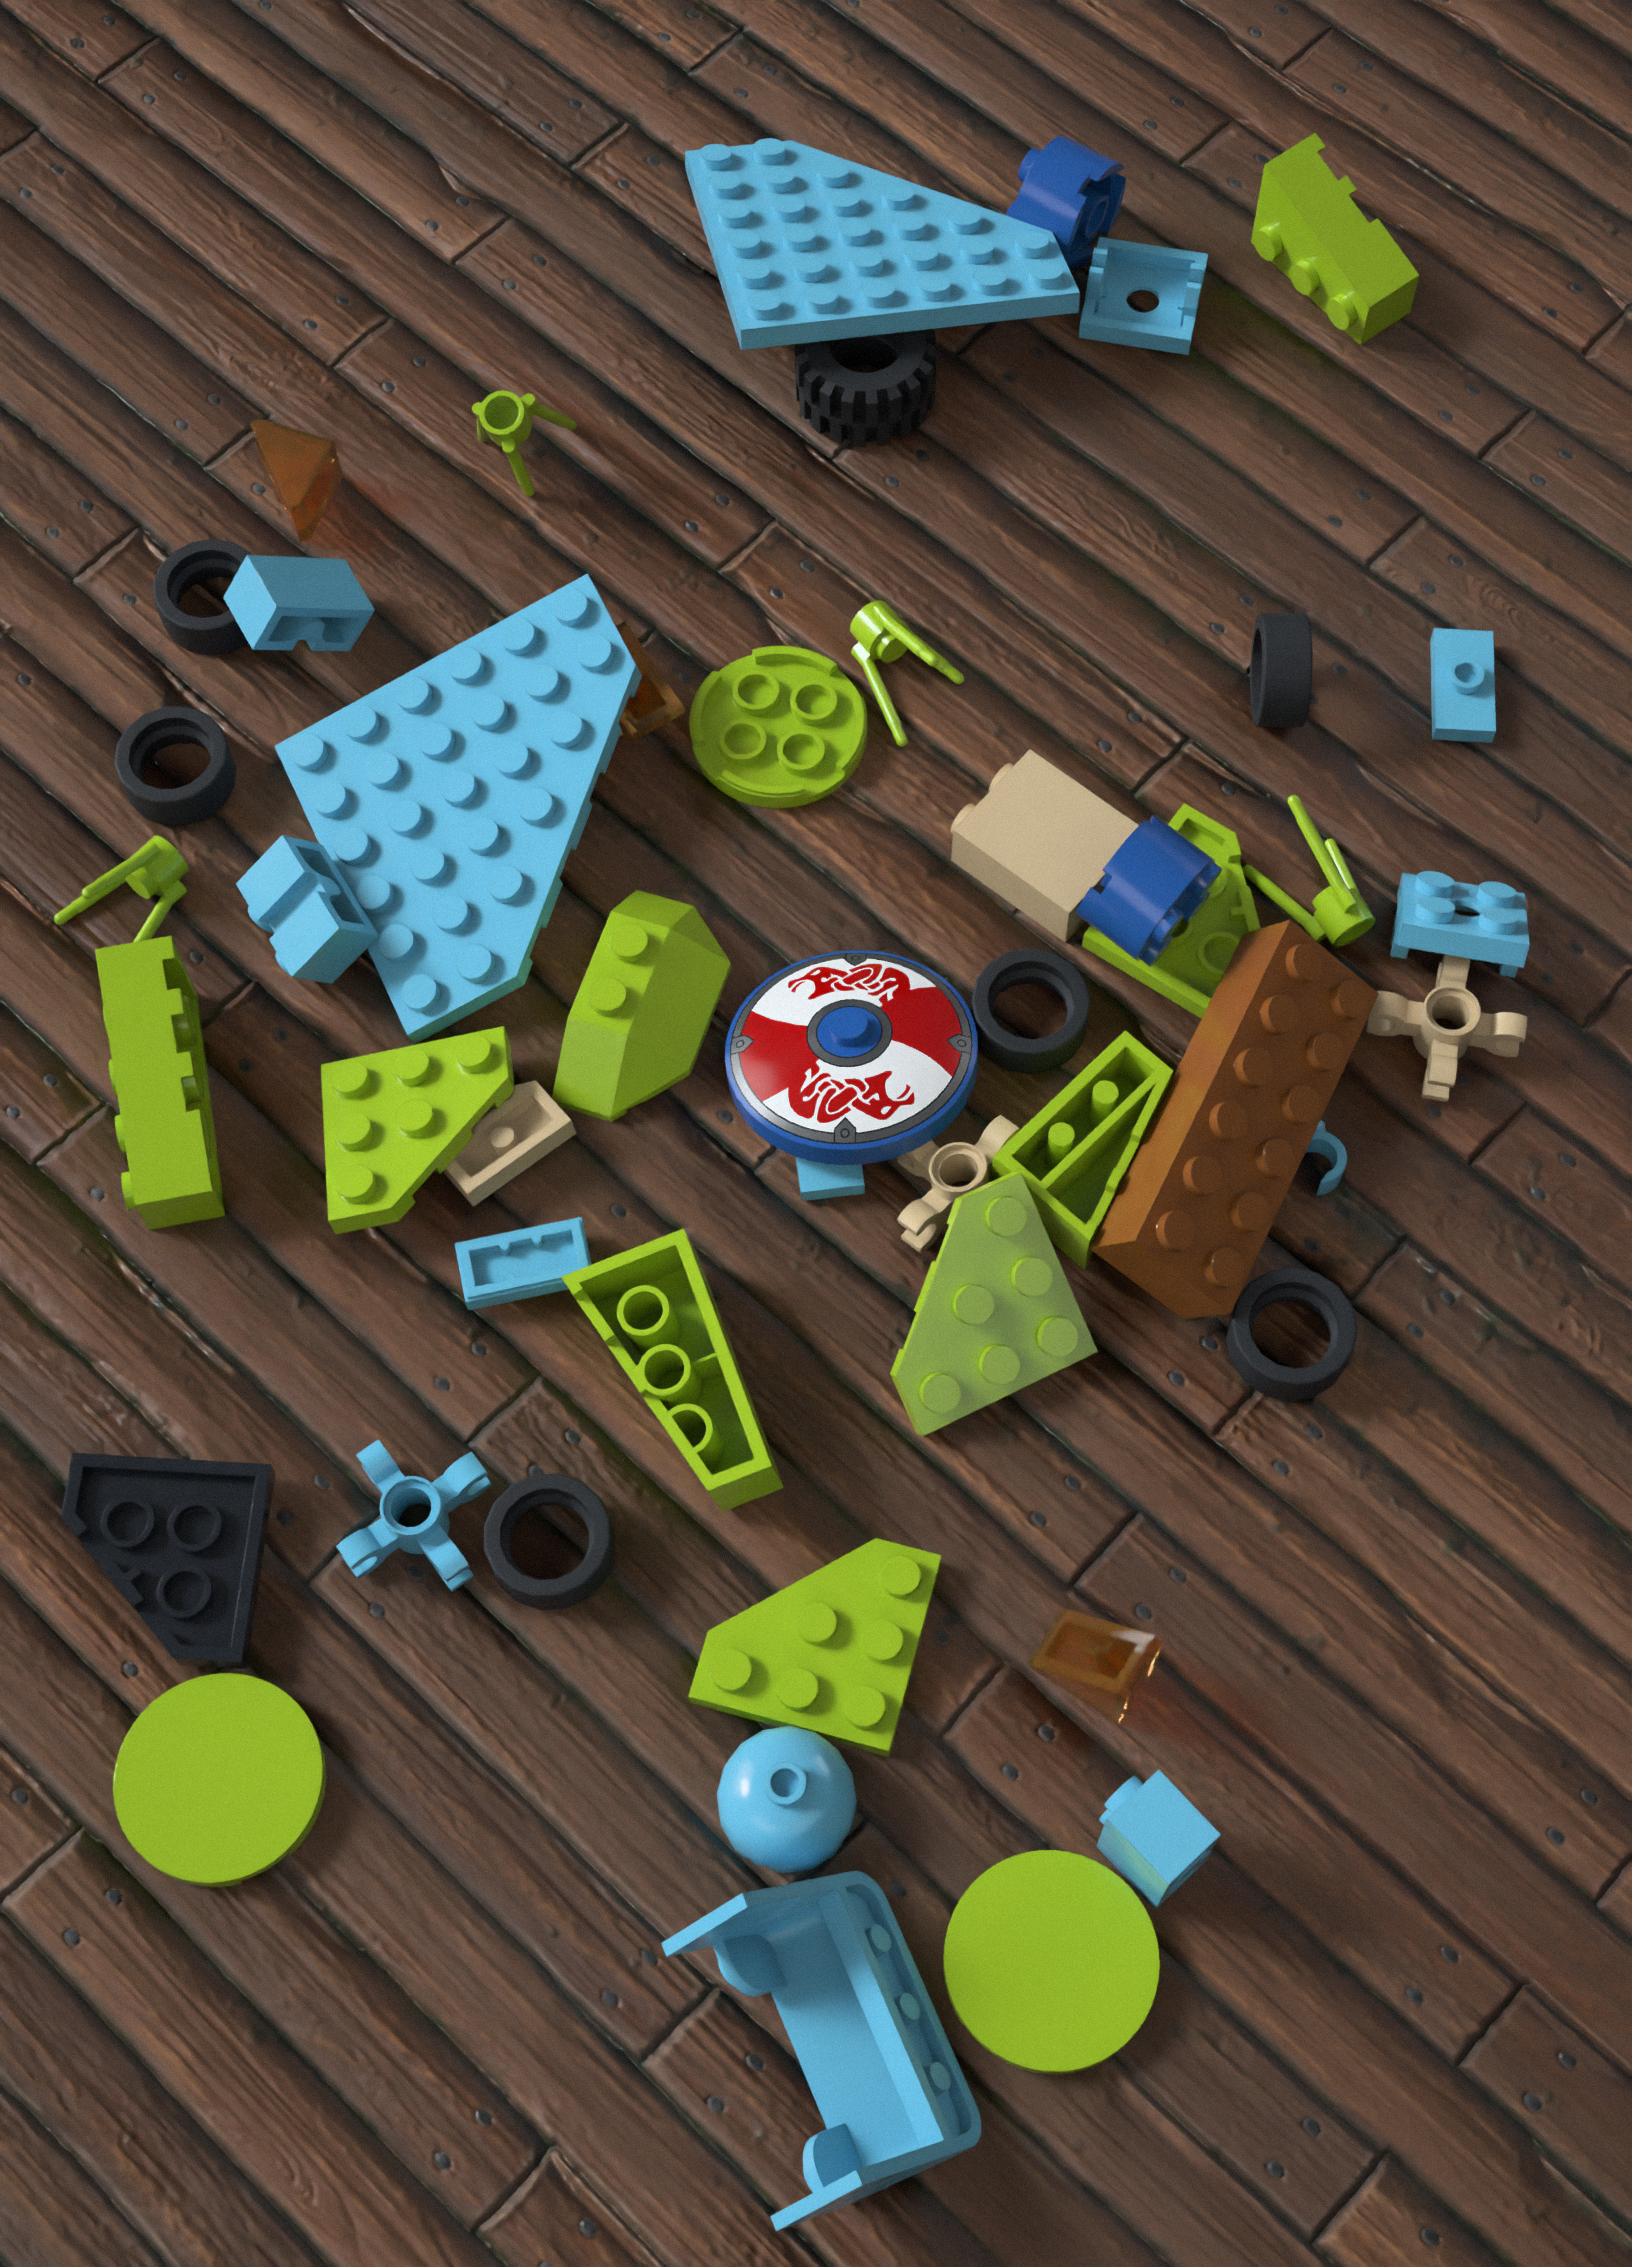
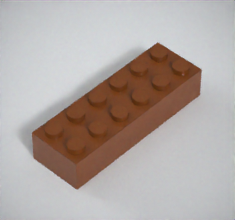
[1089,920,1379,1319]

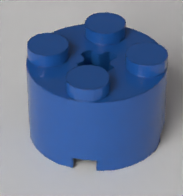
[1006,135,1126,270]
[1077,815,1222,967]

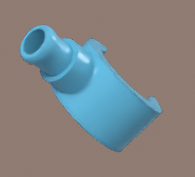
[1305,1120,1347,1196]

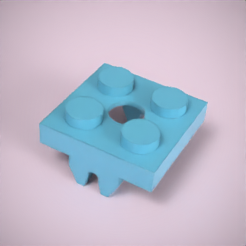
[1078,237,1208,355]
[1390,871,1530,978]

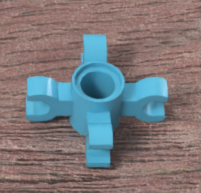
[336,1439,492,1592]

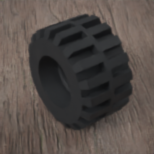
[795,329,937,448]

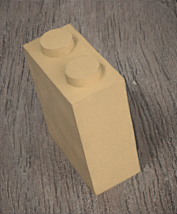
[950,749,1139,943]

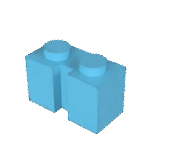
[223,555,375,651]
[236,835,379,984]
[1096,1770,1221,1910]

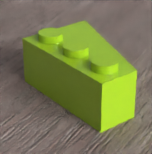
[1251,132,1419,345]
[990,1030,1173,1270]

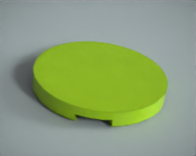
[689,646,867,808]
[113,1673,326,1887]
[943,1850,1160,2074]

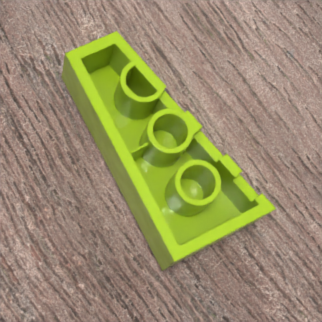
[95,936,225,1230]
[561,1228,784,1512]

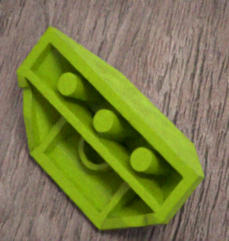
[552,890,731,1122]

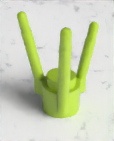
[472,390,577,496]
[850,600,964,747]
[1242,795,1376,948]
[54,835,189,942]

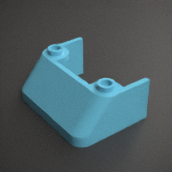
[661,1871,981,2231]

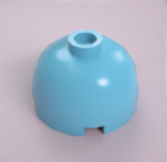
[717,1726,857,1874]

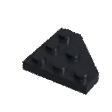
[61,1453,276,1669]

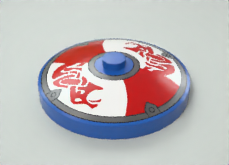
[725,950,979,1165]

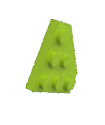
[1082,803,1261,1019]
[321,1026,515,1234]
[890,1171,1098,1437]
[688,1538,941,1757]

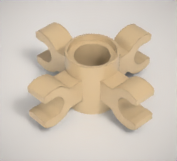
[1366,954,1527,1102]
[897,1115,1020,1253]

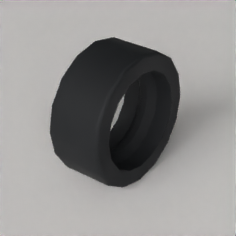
[153,539,252,656]
[1250,613,1313,727]
[114,707,237,825]
[971,948,1091,1074]
[1226,1267,1358,1401]
[484,1473,615,1610]

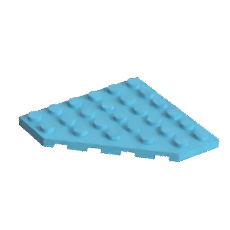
[685,138,1080,350]
[274,573,642,1044]

